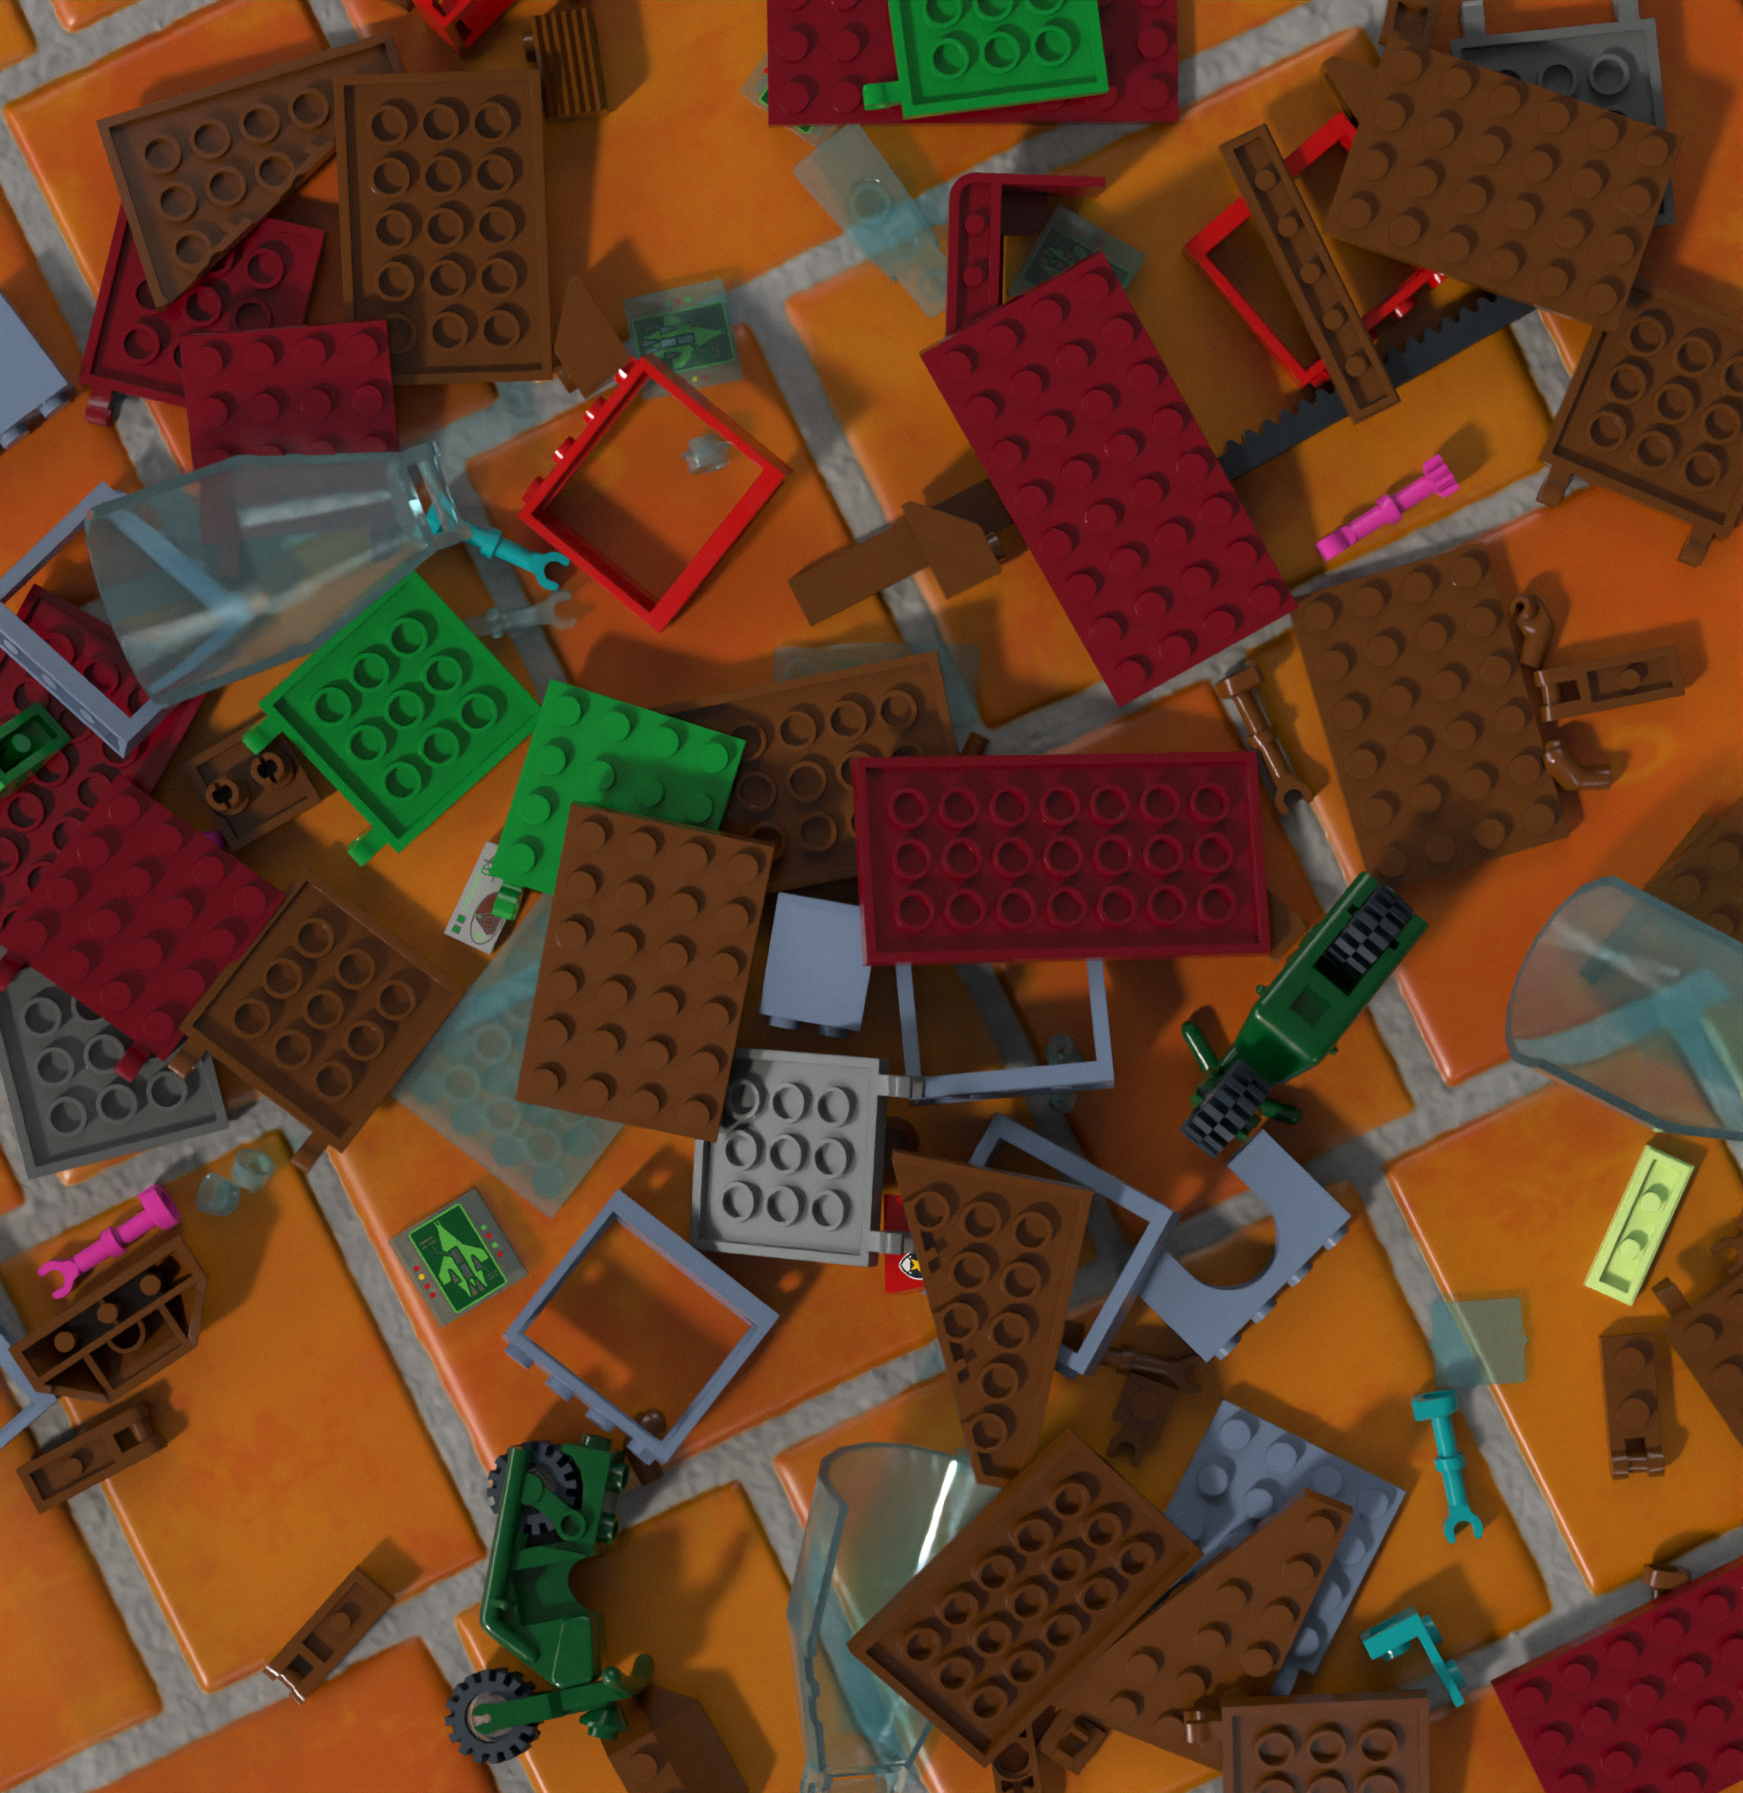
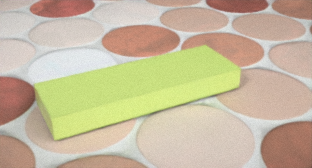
[1583,1144,1695,1306]

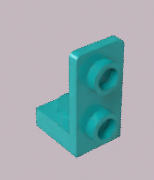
[1358,1606,1467,1708]

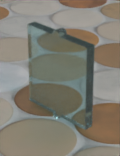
[1428,1297,1528,1388]

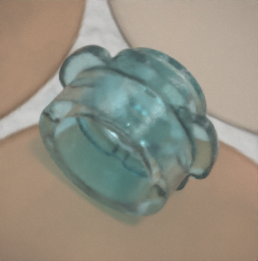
[681,434,730,475]

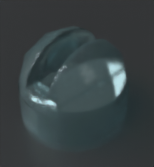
[230,1149,275,1194]
[196,1173,241,1216]

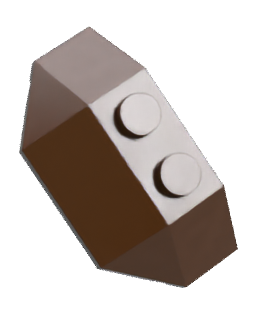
[8,1234,209,1404]
[600,1684,749,1793]

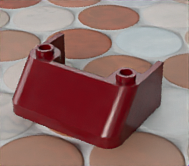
[944,172,1106,337]

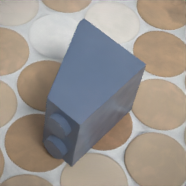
[759,892,872,1039]

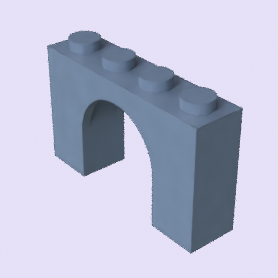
[0,289,77,450]
[1117,1127,1351,1362]

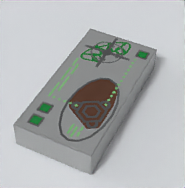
[444,841,507,955]

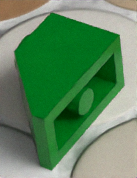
[0,701,72,802]

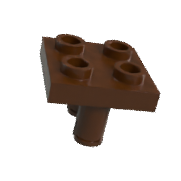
[182,717,324,852]

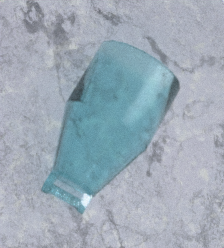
[84,440,473,708]
[1505,876,1743,1142]
[786,1442,1003,1793]

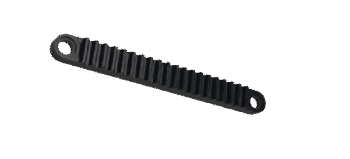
[1217,293,1537,483]

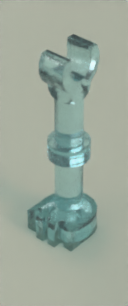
[462,589,577,639]

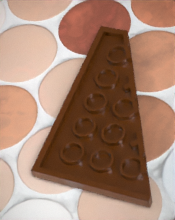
[96,31,405,313]
[891,1148,1094,1489]
[1051,1488,1353,1772]

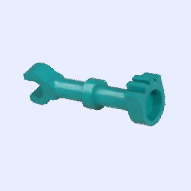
[420,490,570,591]
[1410,1389,1483,1544]

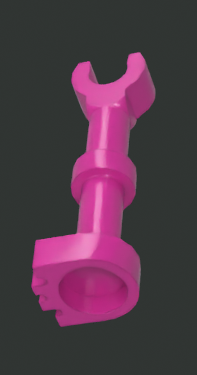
[1315,454,1460,562]
[38,1182,182,1299]

